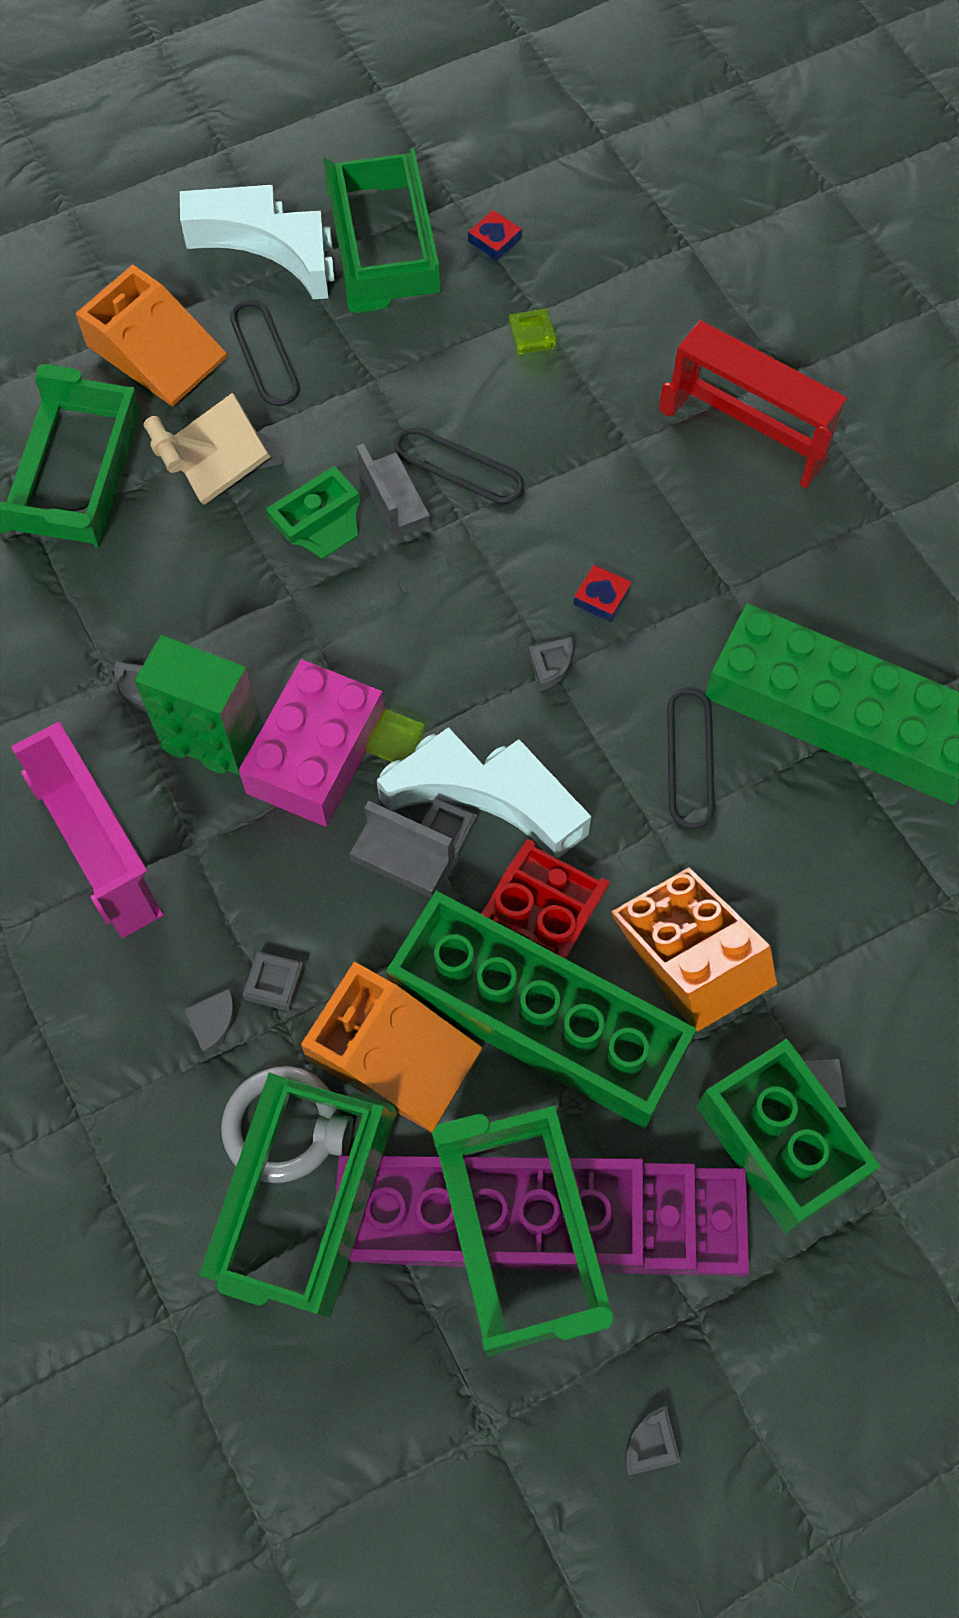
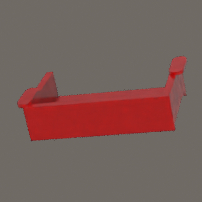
[659,320,847,489]

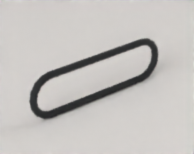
[230,300,299,406]
[394,427,524,504]
[667,688,714,829]

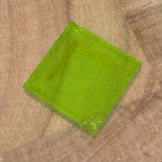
[508,308,556,355]
[365,708,425,762]

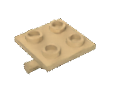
[144,393,271,505]

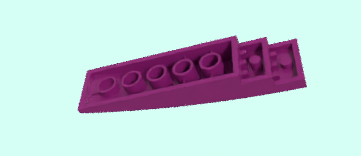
[336,1156,749,1277]

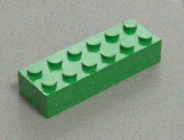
[705,603,959,806]
[386,891,697,1129]

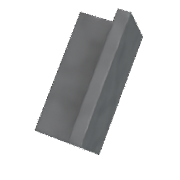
[356,443,430,539]
[349,801,453,898]

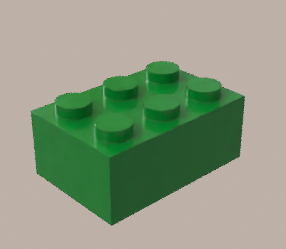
[134,635,263,776]
[696,1039,881,1235]

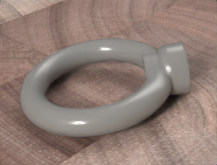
[221,1066,353,1183]

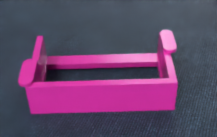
[11,721,163,939]

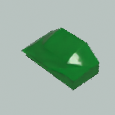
[266,466,360,559]

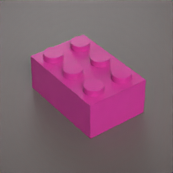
[238,659,385,827]

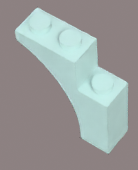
[180,185,335,299]
[377,727,591,859]

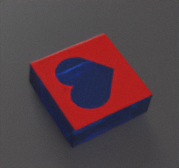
[468,210,522,260]
[573,565,632,622]

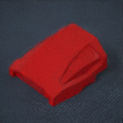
[481,839,610,959]

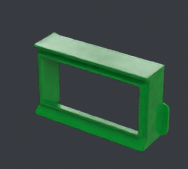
[323,148,440,313]
[0,364,140,548]
[199,1072,397,1318]
[432,1106,613,1358]

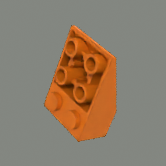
[76,264,228,407]
[611,867,777,1032]
[301,962,482,1133]

